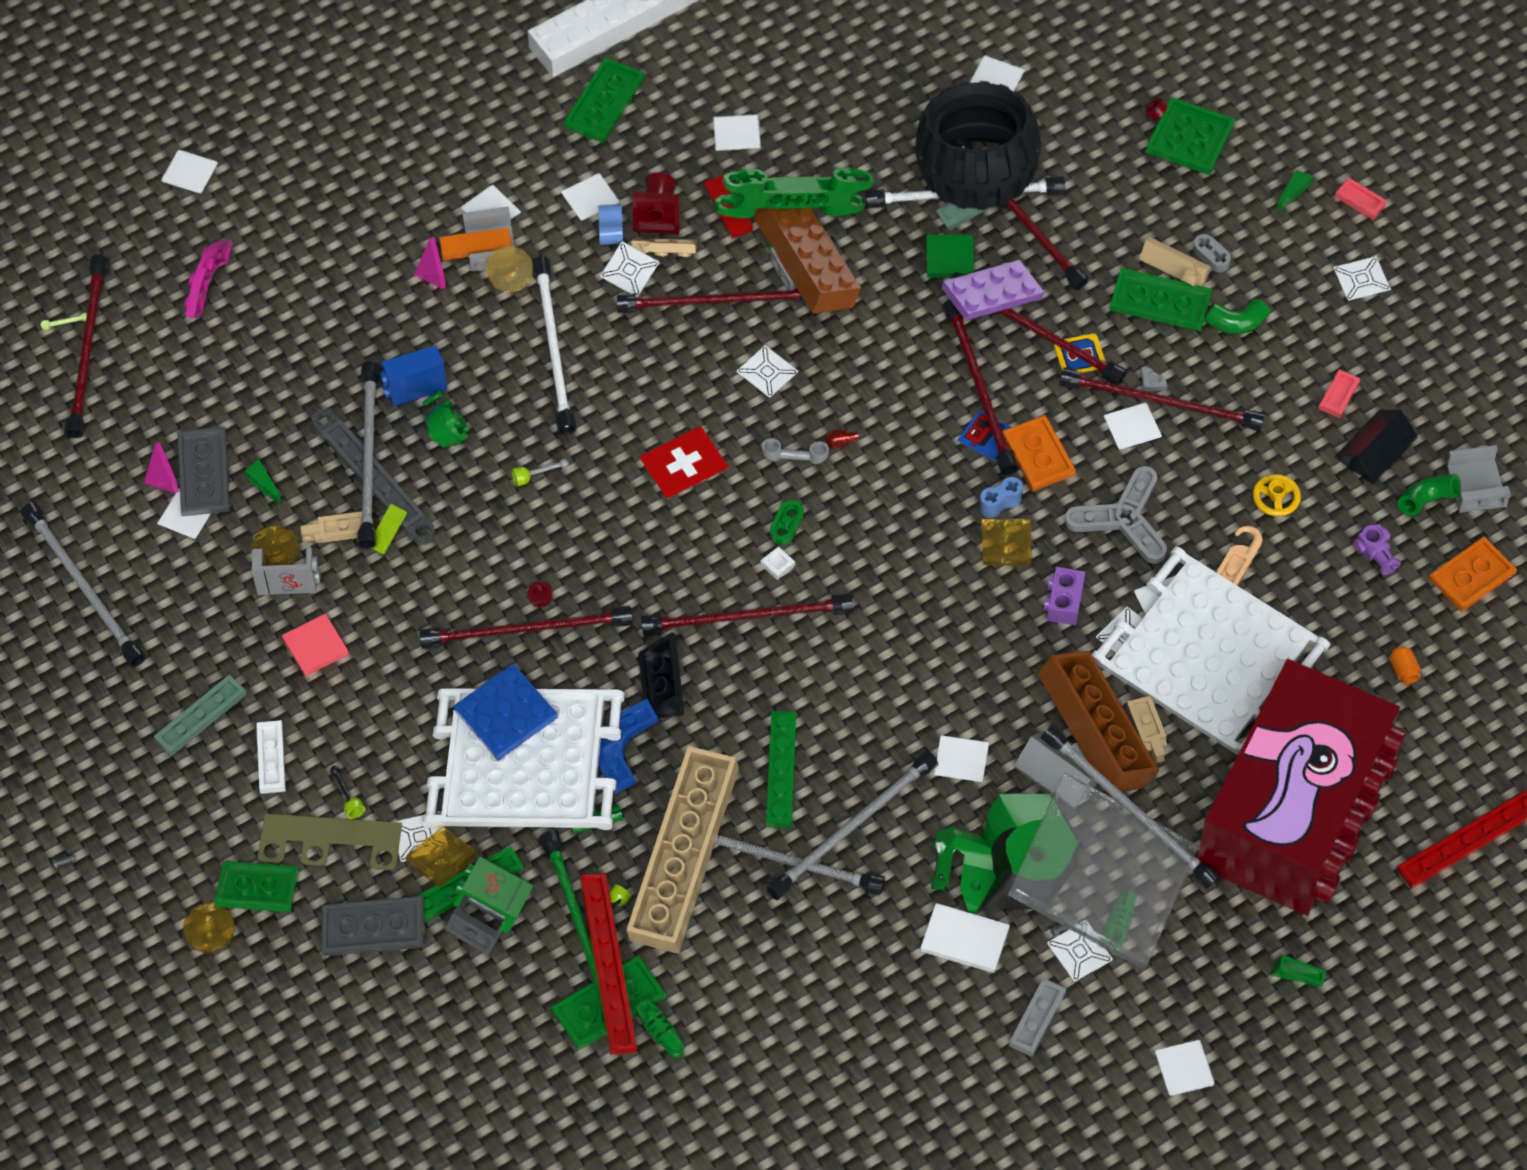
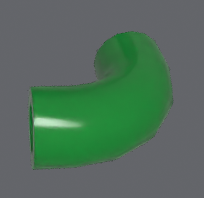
[1205,299,1270,335]
[1398,474,1461,516]

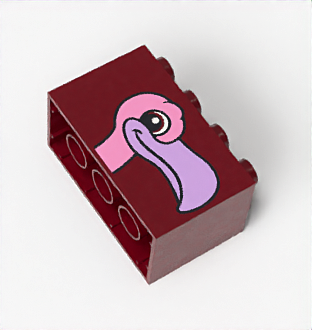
[1197,658,1407,916]

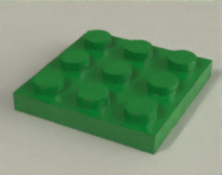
[1146,97,1235,175]

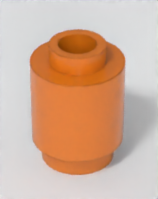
[1389,646,1421,685]

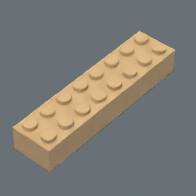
[626,746,739,954]

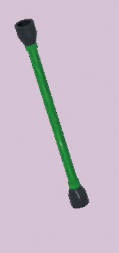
[539,830,606,1030]

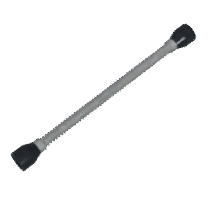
[357,362,380,549]
[20,502,147,667]
[1040,723,1221,889]
[765,751,938,901]
[715,835,886,896]

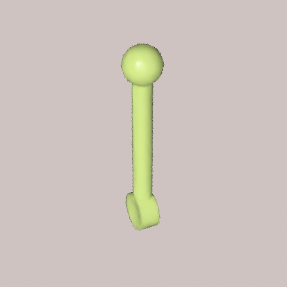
[41,313,87,330]

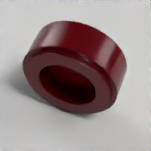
[1145,98,1168,121]
[528,582,553,607]

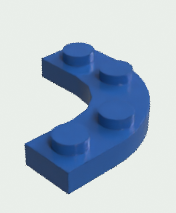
[599,699,659,795]

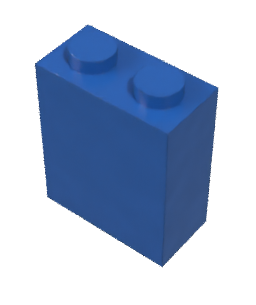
[379,345,447,406]

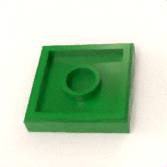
[926,235,974,278]

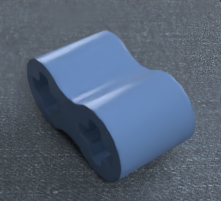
[598,204,623,245]
[980,477,1023,518]

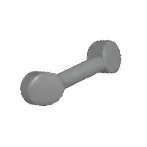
[762,438,829,464]

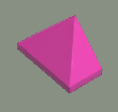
[414,237,446,289]
[144,442,179,494]

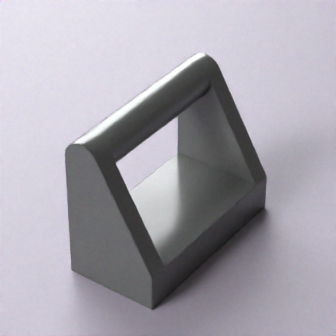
[444,895,505,956]

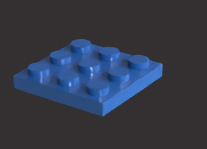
[453,664,558,761]

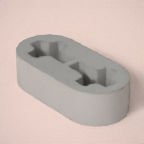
[1193,234,1231,273]

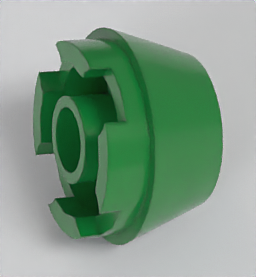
[425,400,470,448]

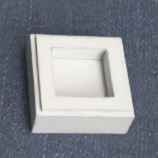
[761,546,795,580]

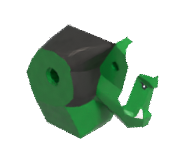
[930,794,1079,915]

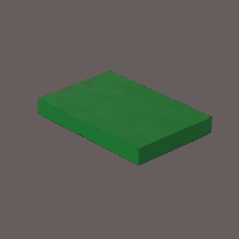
[214,861,299,912]

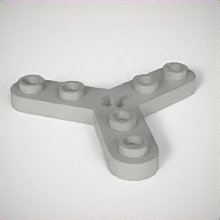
[1065,466,1167,564]

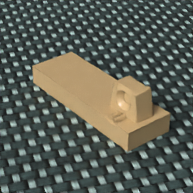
[1139,237,1211,287]

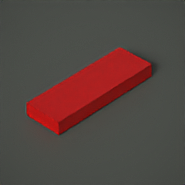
[704,175,753,239]

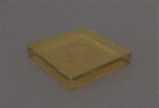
[981,519,1032,565]
[405,827,477,888]

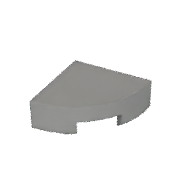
[1141,367,1167,391]

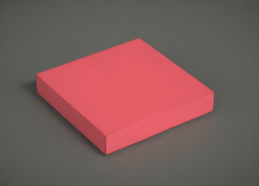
[282,614,349,676]

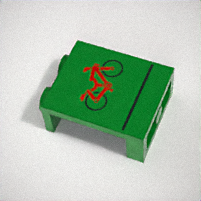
[453,856,534,934]

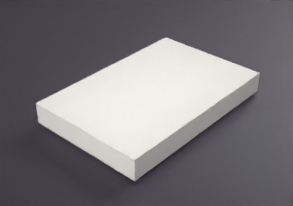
[921,903,1010,973]

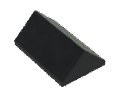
[1335,410,1418,485]
[638,632,684,718]

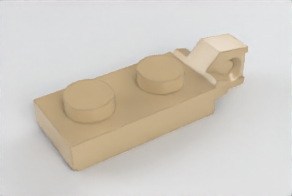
[632,238,697,257]
[301,511,362,543]
[1126,695,1167,764]

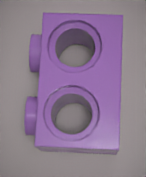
[1044,567,1085,626]

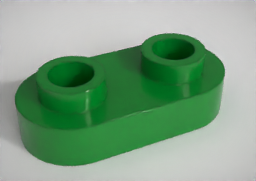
[770,500,804,545]

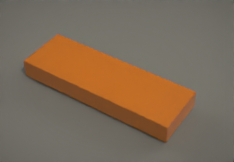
[439,227,512,261]

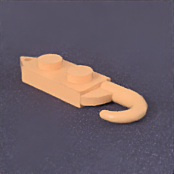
[1216,526,1263,586]

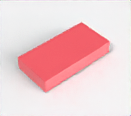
[1335,178,1387,220]
[1319,369,1361,418]

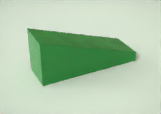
[1277,170,1313,211]
[245,459,281,504]
[1271,955,1326,987]

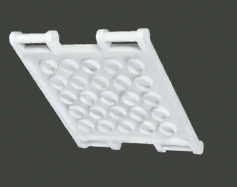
[1092,546,1331,755]
[422,689,625,830]

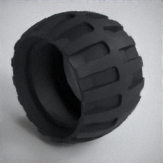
[915,81,1041,210]

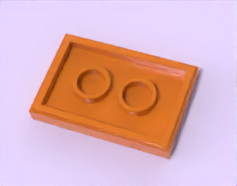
[1002,415,1076,492]
[1428,536,1517,613]

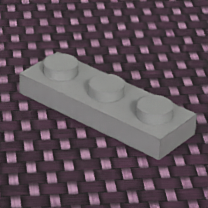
[1009,978,1067,1057]

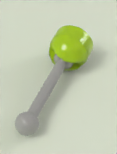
[511,459,569,487]

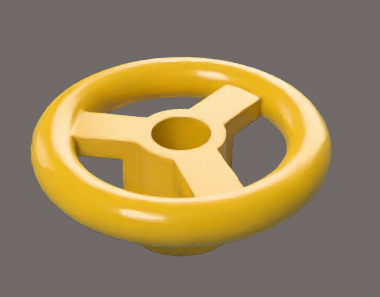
[1253,474,1301,516]

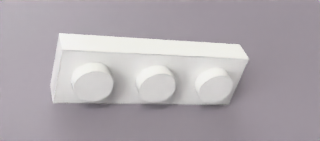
[257,720,286,794]

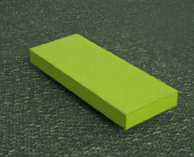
[372,504,408,555]

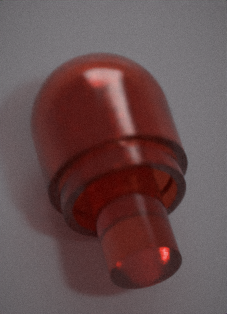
[825,429,859,449]

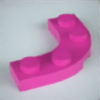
[184,238,233,319]

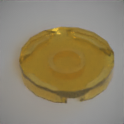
[486,245,533,292]
[250,526,300,566]
[183,903,235,953]

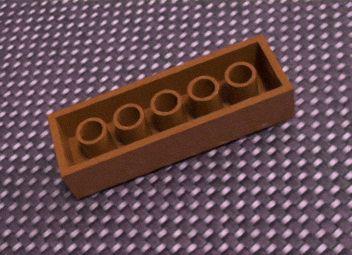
[753,208,861,313]
[1037,651,1159,794]

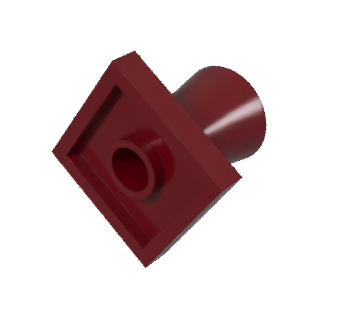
[632,172,680,234]

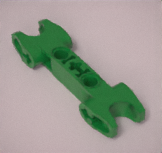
[713,167,875,218]

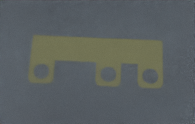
[258,814,402,870]

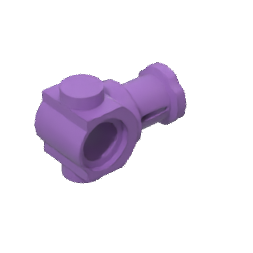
[1353,524,1401,575]

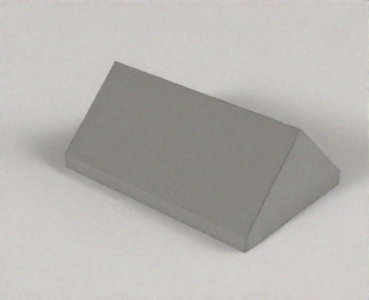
[1014,731,1098,810]

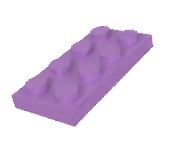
[941,260,1044,320]

